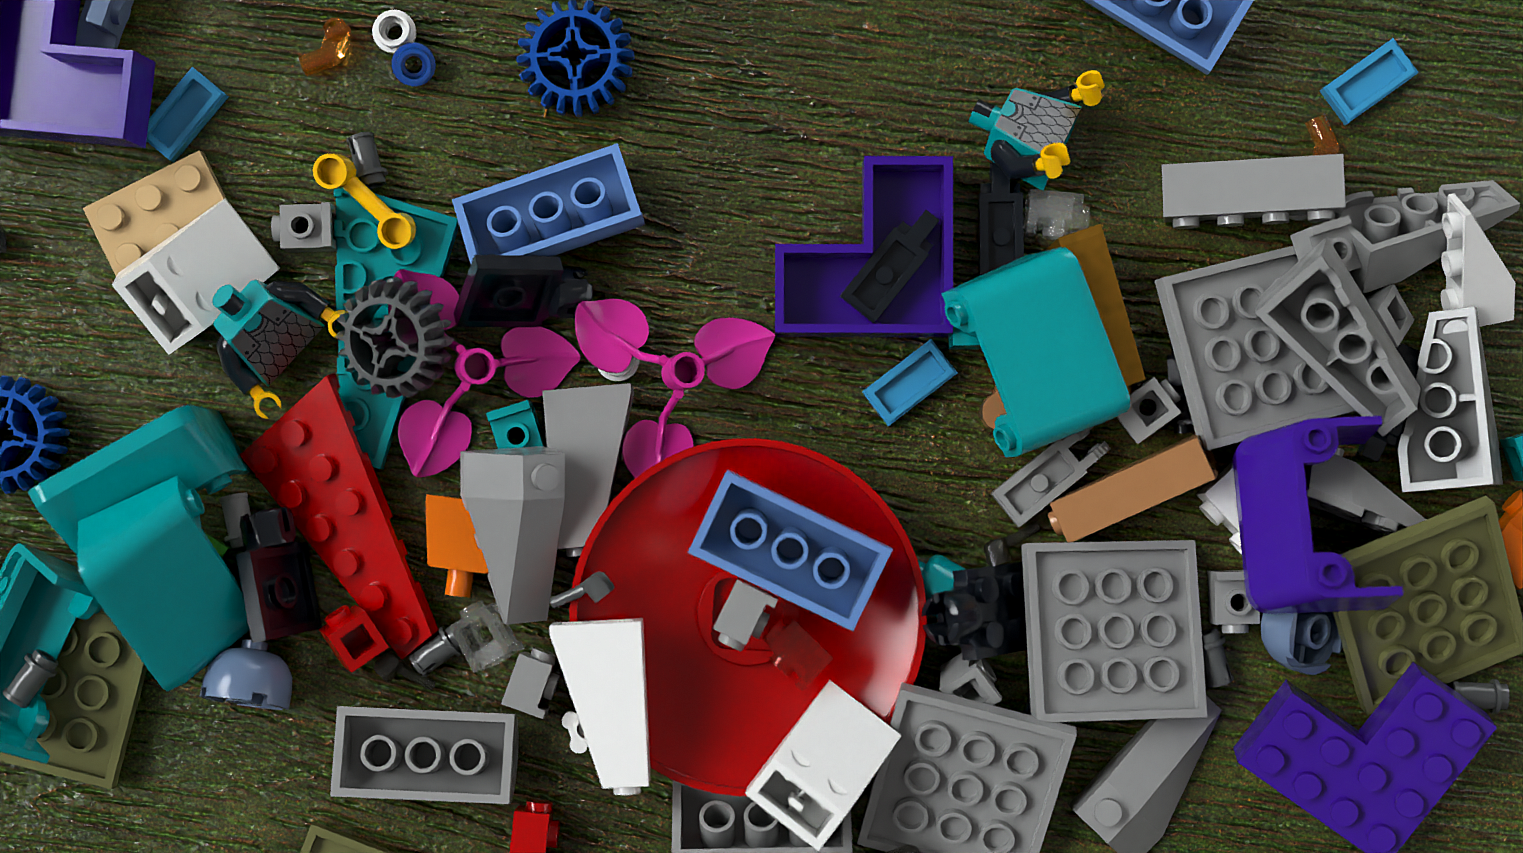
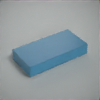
[1320,38,1419,125]
[147,67,229,163]
[861,339,957,426]

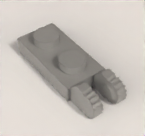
[990,427,1111,527]

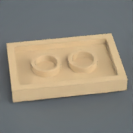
[83,150,226,276]

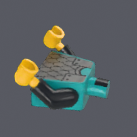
[969,70,1105,190]
[212,280,348,419]

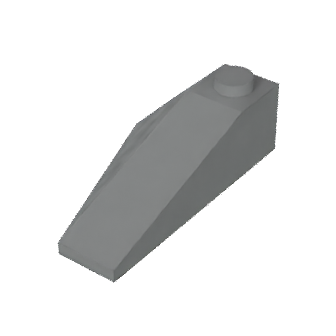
[1323,180,1520,294]
[1398,307,1503,492]
[460,446,565,625]
[1304,447,1426,535]
[1068,696,1222,853]

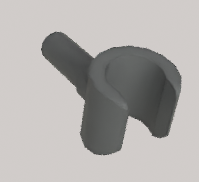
[550,571,615,608]

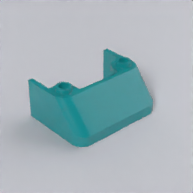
[28,405,252,556]
[0,543,102,764]

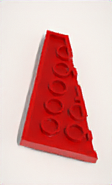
[240,373,439,660]

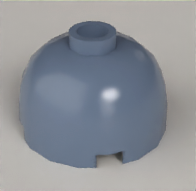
[1261,612,1343,675]
[199,639,292,710]

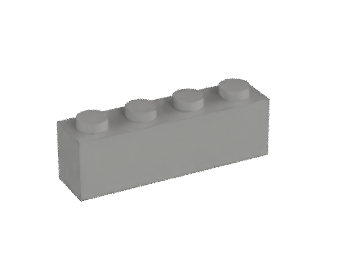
[1162,154,1346,229]

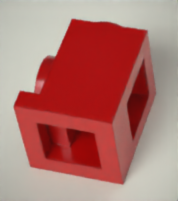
[510,799,560,853]

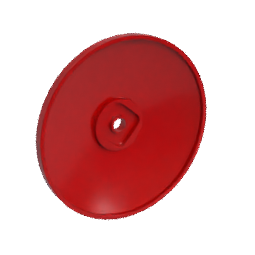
[569,438,927,796]

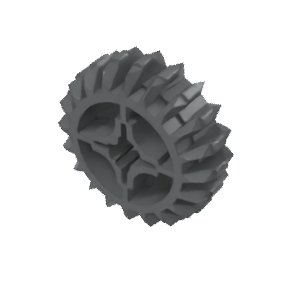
[335,278,455,398]

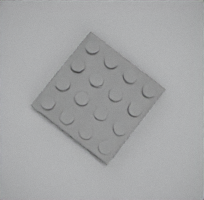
[1155,246,1356,451]
[1021,540,1208,722]
[857,682,1077,853]

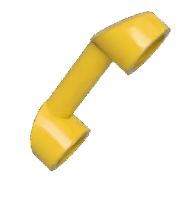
[313,153,416,249]

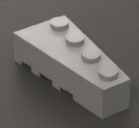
[1255,237,1421,436]

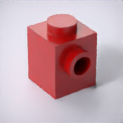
[319,605,389,673]

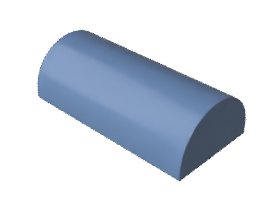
[1083,0,1254,75]
[452,143,645,264]
[688,469,893,631]

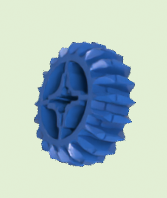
[516,0,635,117]
[0,375,70,494]

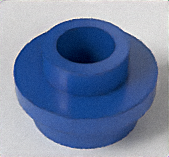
[392,42,436,86]

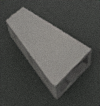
[543,383,634,557]

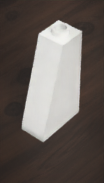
[549,618,651,795]

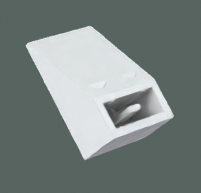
[112,198,280,355]
[745,680,901,851]

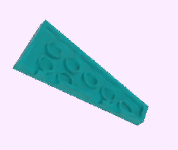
[334,188,459,470]

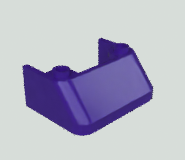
[1233,416,1403,614]

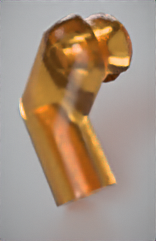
[299,17,352,77]
[1305,114,1339,156]

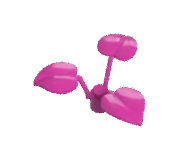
[388,269,581,478]
[575,299,775,478]

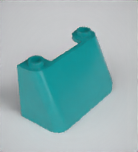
[941,247,1130,457]
[77,475,250,691]

